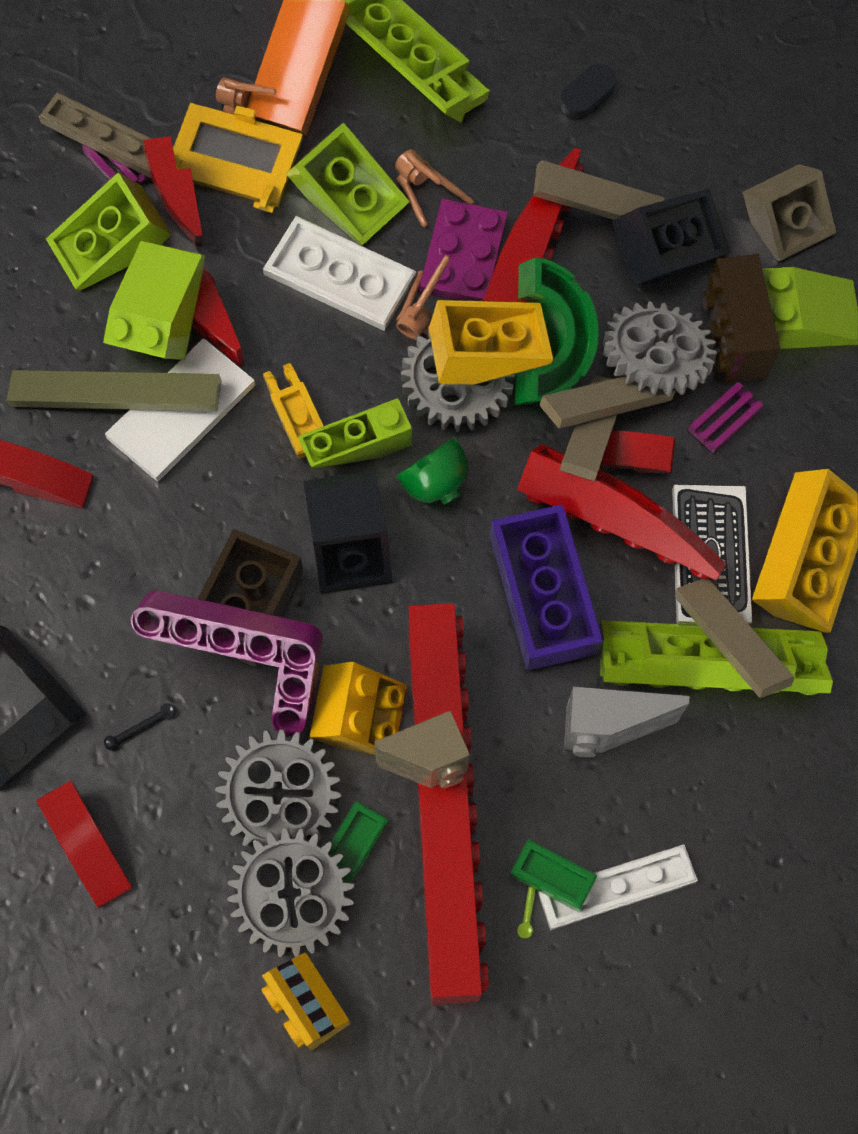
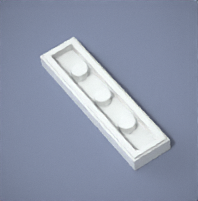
[538,844,698,930]

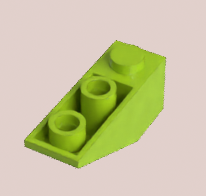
[298,398,412,469]

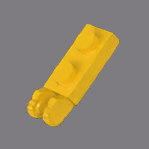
[263,363,324,460]

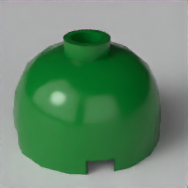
[396,437,469,505]

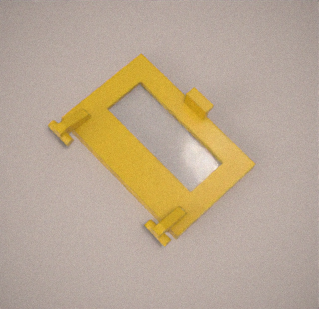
[173,103,303,213]

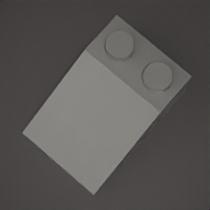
[564,687,689,757]

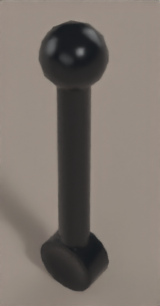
[103,703,176,750]

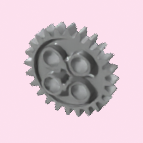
[601,302,717,396]
[401,329,515,432]
[215,729,342,846]
[227,828,355,957]

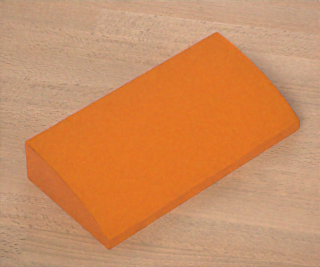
[246,0,350,136]

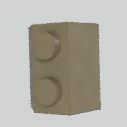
[743,164,836,261]
[375,711,470,789]

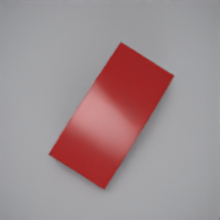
[599,430,676,474]

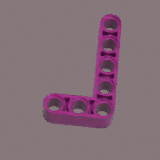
[131,591,323,737]

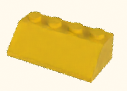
[752,469,858,633]

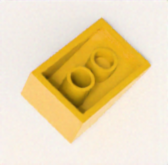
[429,300,553,385]

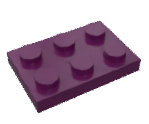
[419,198,508,301]

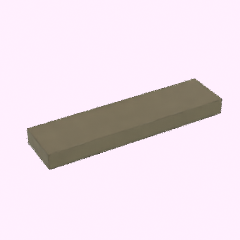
[39,92,151,178]
[533,160,664,220]
[560,374,617,481]
[539,376,675,429]
[675,579,794,698]

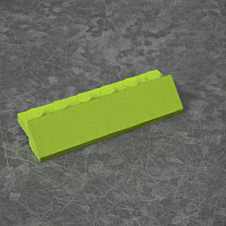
[343,0,490,123]
[600,620,833,695]

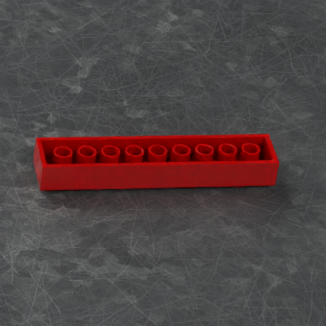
[408,603,489,1005]

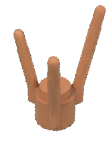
[216,77,277,145]
[395,149,474,227]
[396,255,460,340]

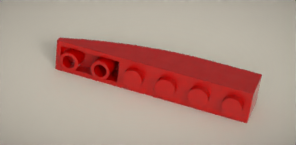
[483,148,584,303]
[517,444,726,580]

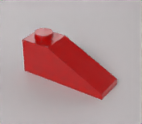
[191,268,244,367]

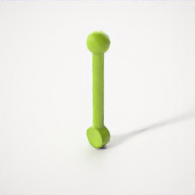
[517,886,536,939]

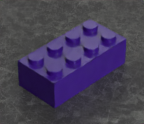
[489,504,603,671]

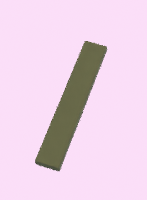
[6,370,222,411]

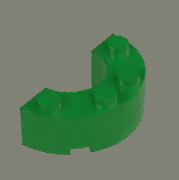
[515,257,599,405]

